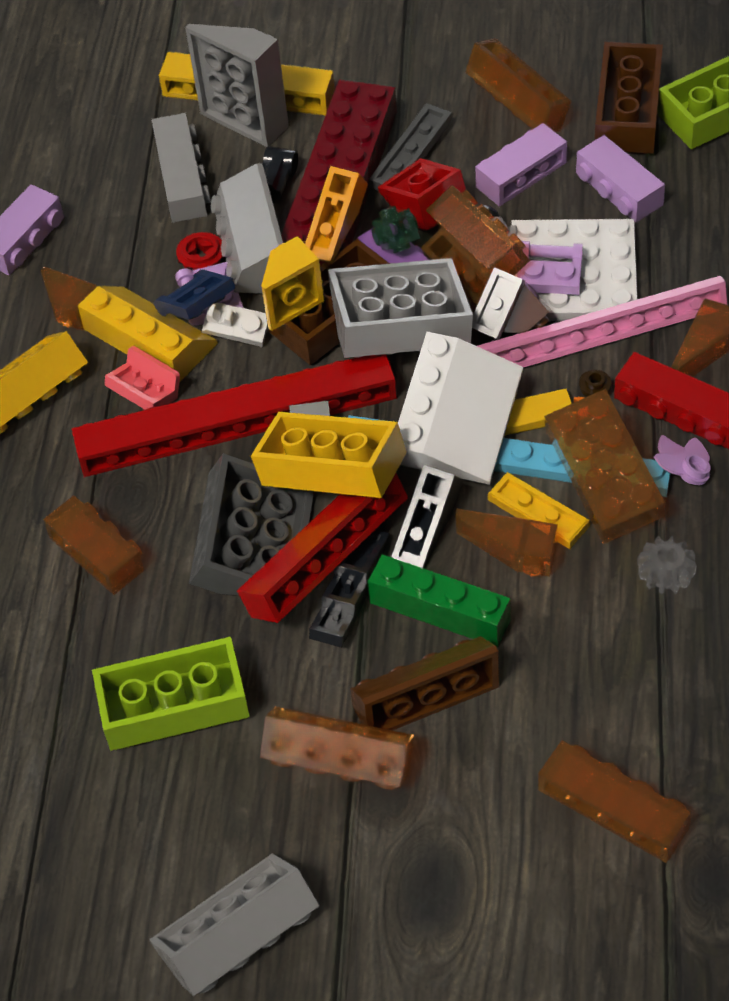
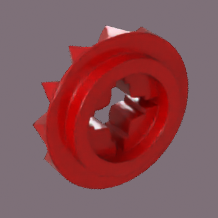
[176,232,223,270]

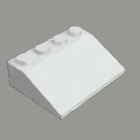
[398,332,523,485]

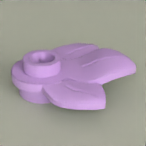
[654,435,710,485]

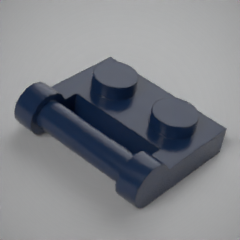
[154,269,235,320]

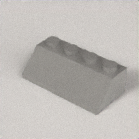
[211,163,283,294]
[149,853,319,996]

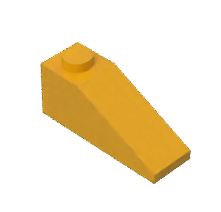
[305,166,368,263]

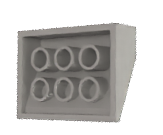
[185,24,289,147]
[328,258,473,358]

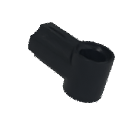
[263,146,299,203]

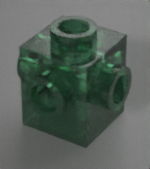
[371,206,420,253]

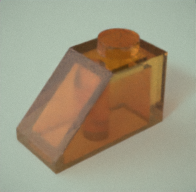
[40,266,96,331]

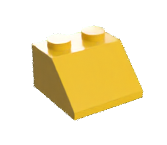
[261,236,324,331]

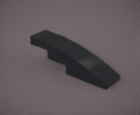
[309,529,390,648]

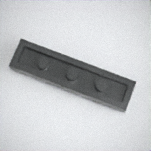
[369,103,452,191]

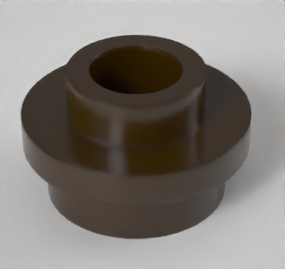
[579,370,611,400]

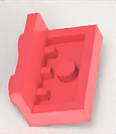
[104,346,180,410]

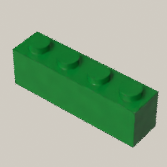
[368,554,511,648]

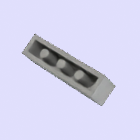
[151,113,211,223]

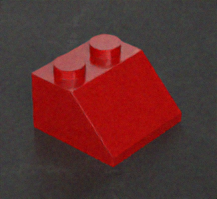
[378,158,469,231]

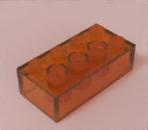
[544,389,665,544]

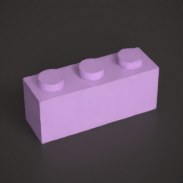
[475,123,567,207]
[576,135,665,223]
[0,184,64,276]

